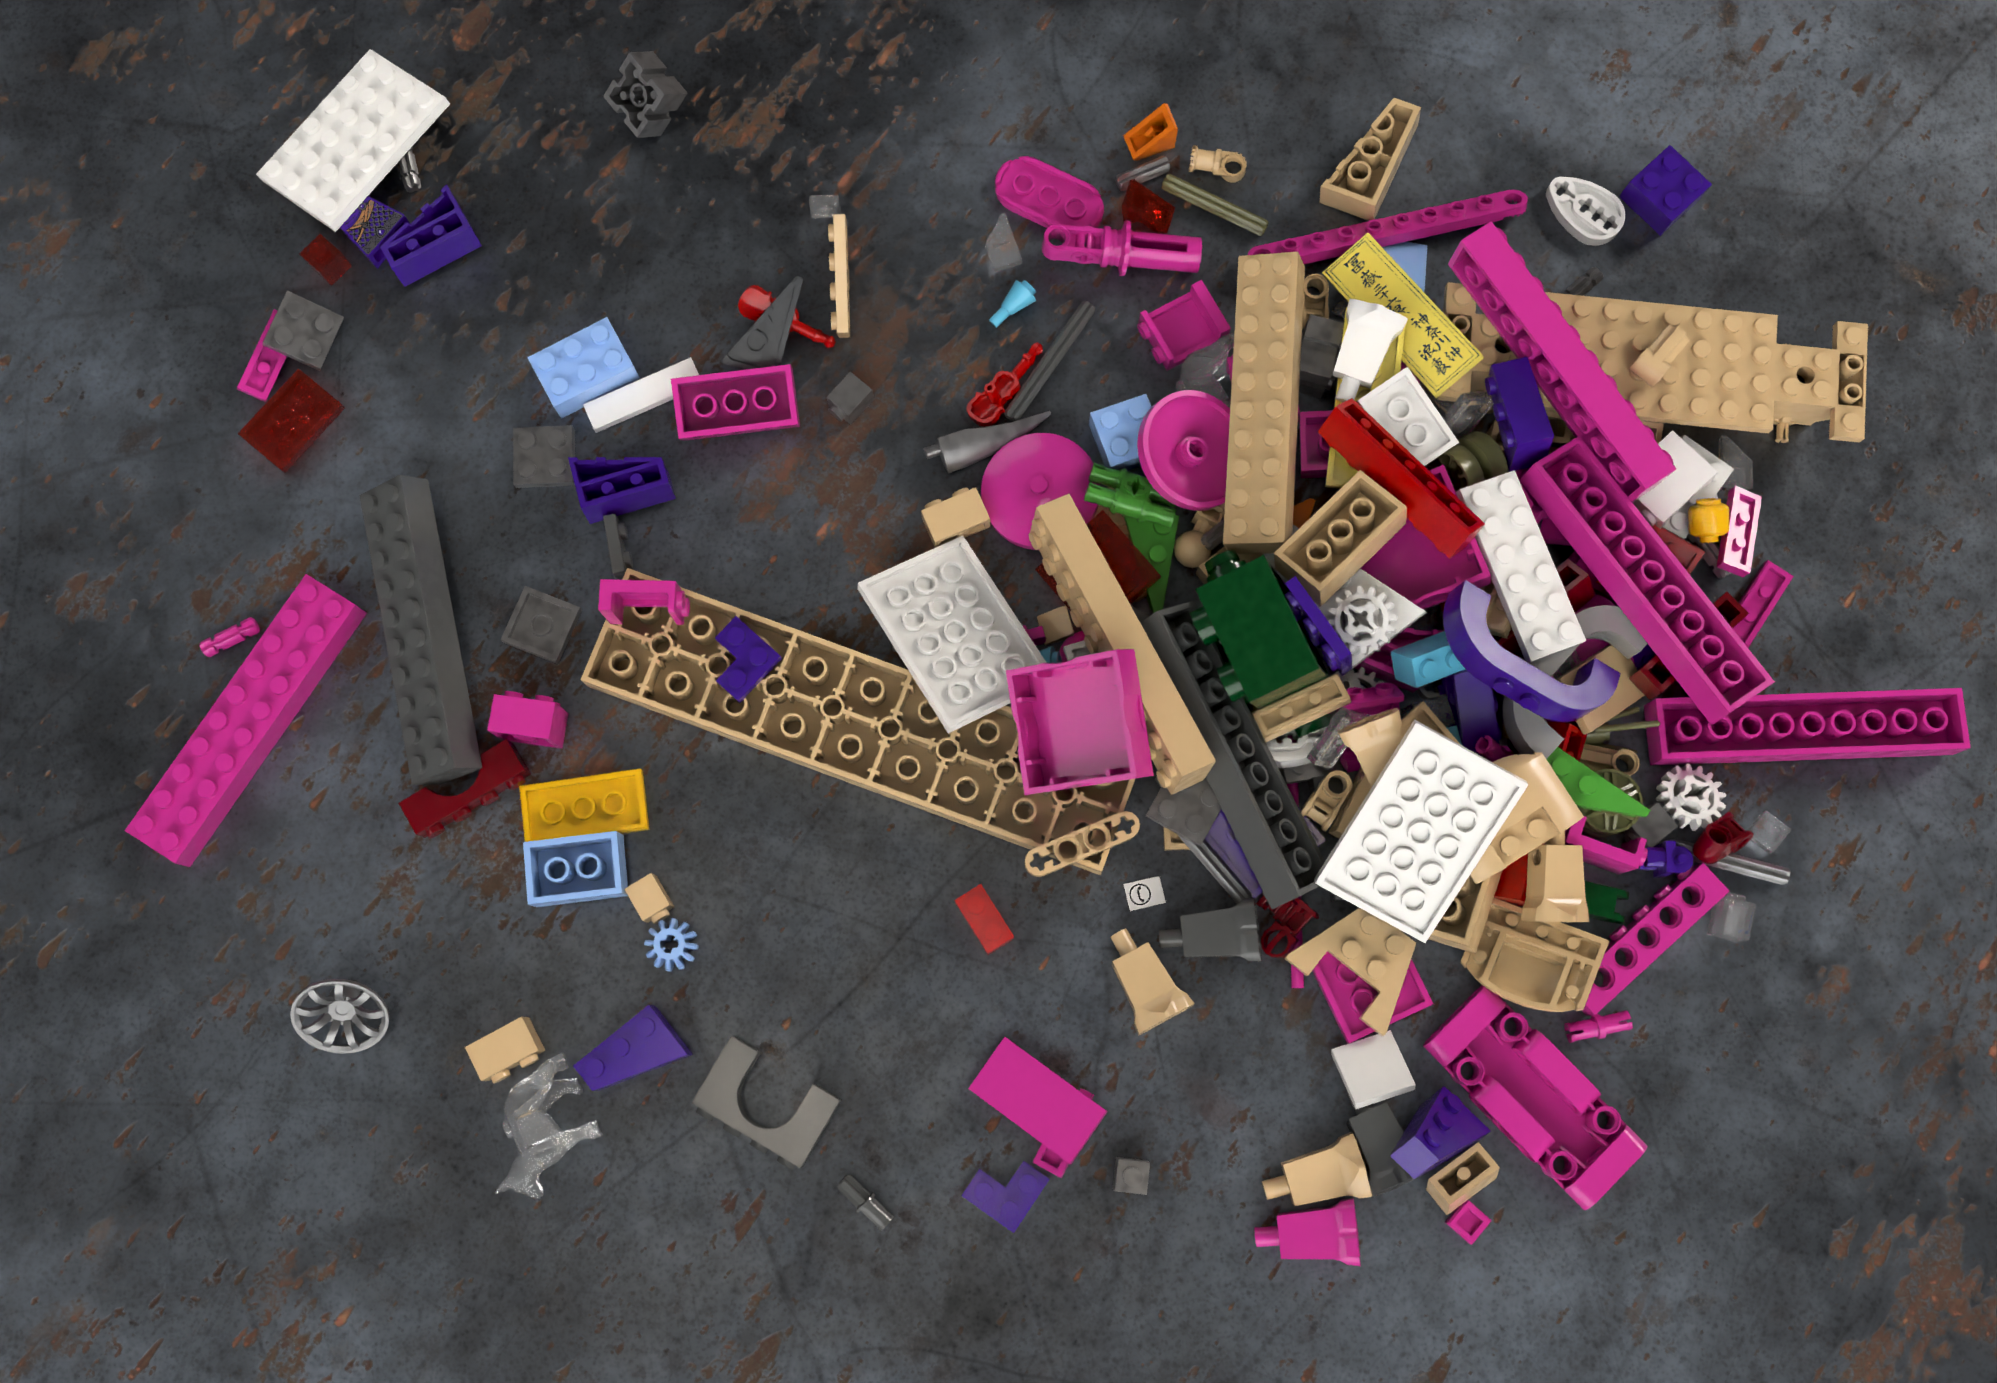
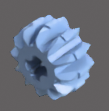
[644,918,699,972]

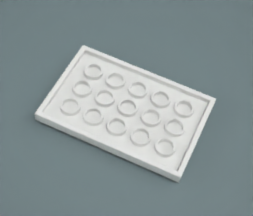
[256,49,450,232]
[857,535,1047,733]
[1314,719,1528,943]

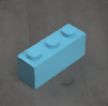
[1390,629,1490,688]

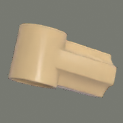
[1629,325,1690,387]
[1580,744,1640,777]

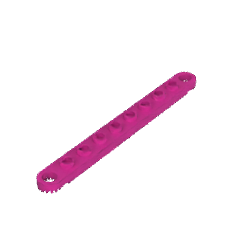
[1248,190,1528,264]

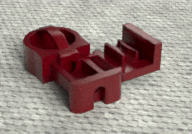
[1256,895,1319,958]

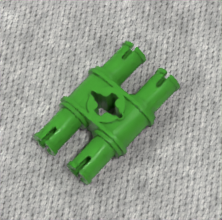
[1084,462,1176,528]

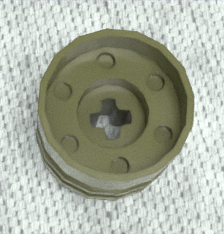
[1579,768,1643,839]

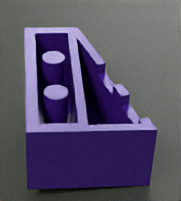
[380,184,482,287]
[1485,357,1554,472]
[1437,669,1502,756]
[573,1005,693,1091]
[1390,1086,1491,1179]

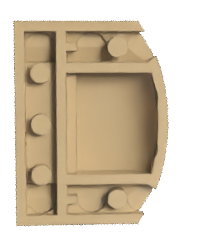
[1470,752,1584,884]
[1461,898,1609,1012]

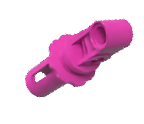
[1041,220,1202,276]

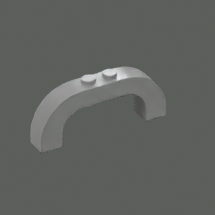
[1503,605,1648,759]

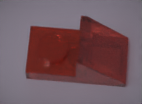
[1122,179,1175,234]

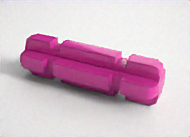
[199,617,260,657]

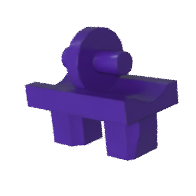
[1637,841,1693,878]

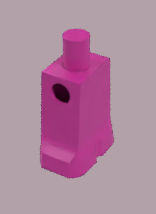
[1254,1197,1361,1266]

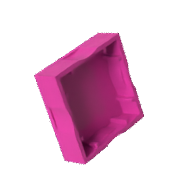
[1360,465,1491,610]
[1006,649,1154,795]

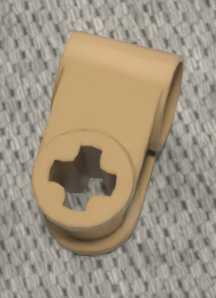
[1302,273,1329,329]
[1300,770,1352,832]

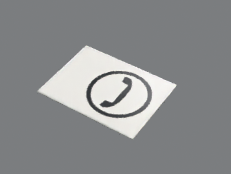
[1123,876,1166,911]

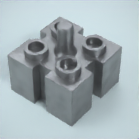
[603,51,688,138]
[1299,314,1344,399]

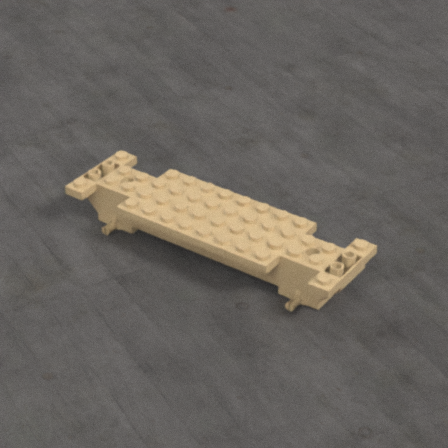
[1437,282,1868,443]

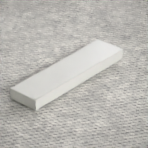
[583,357,699,433]

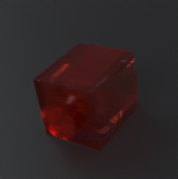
[299,234,352,286]

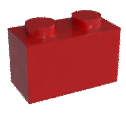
[954,884,1014,955]

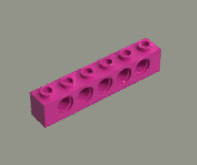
[1581,863,1730,1016]

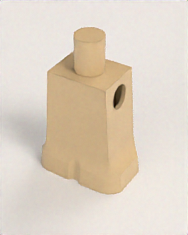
[1338,708,1402,788]
[1521,831,1589,922]
[1110,928,1194,1036]
[1262,1132,1372,1206]

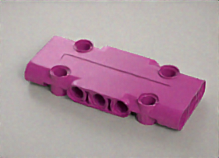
[1423,985,1648,1210]

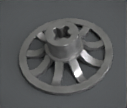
[290,979,389,1054]

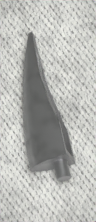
[924,411,1051,474]

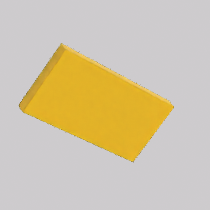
[519,768,649,842]

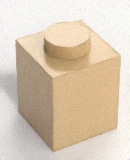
[624,873,674,924]

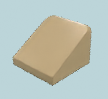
[1037,605,1074,645]

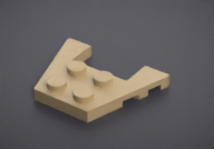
[1284,908,1416,1036]

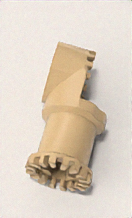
[1189,145,1247,183]

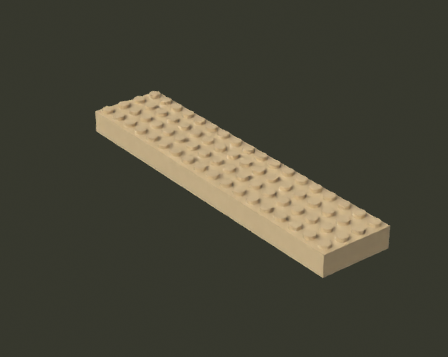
[581,568,1135,875]

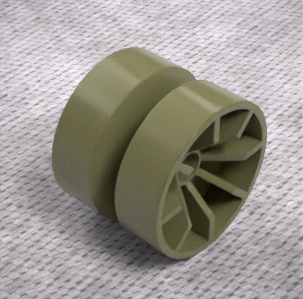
[1425,431,1508,492]

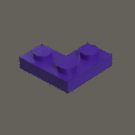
[715,616,782,703]
[961,1160,1050,1233]

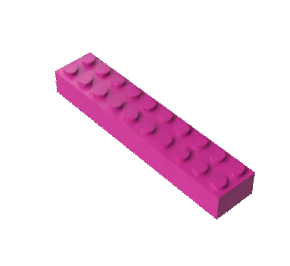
[1448,221,1676,502]
[1520,436,1775,725]
[125,574,367,867]
[1644,688,1971,766]

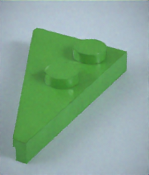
[1121,514,1179,613]
[1547,747,1651,817]

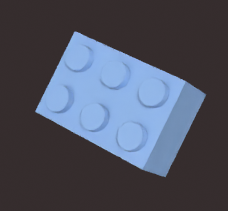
[527,317,640,419]
[523,831,628,907]

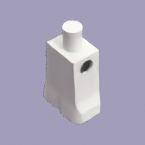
[1333,299,1408,402]

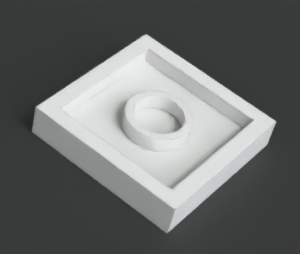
[1331,1030,1416,1110]

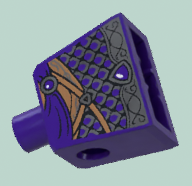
[340,196,410,269]

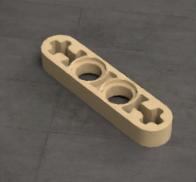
[1025,811,1140,877]

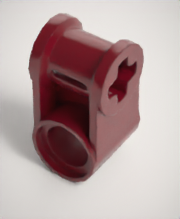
[1692,812,1754,864]

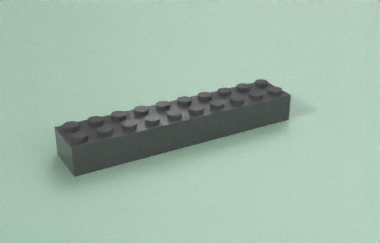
[359,475,482,785]
[1140,601,1325,909]

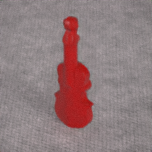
[738,285,836,349]
[966,342,1043,427]

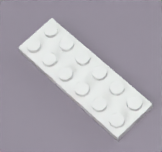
[1456,470,1586,663]

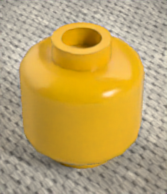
[1688,498,1729,543]

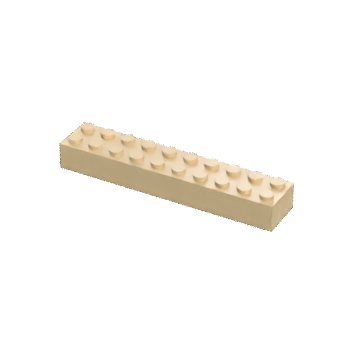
[1223,252,1305,554]
[1029,494,1216,795]

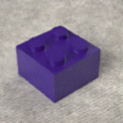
[1619,145,1712,236]

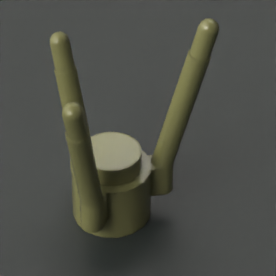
[1585,707,1660,754]

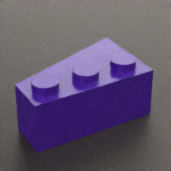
[568,457,676,524]

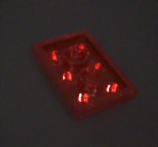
[238,368,345,473]

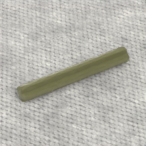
[1161,174,1269,236]

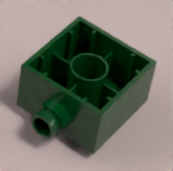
[1190,550,1329,709]

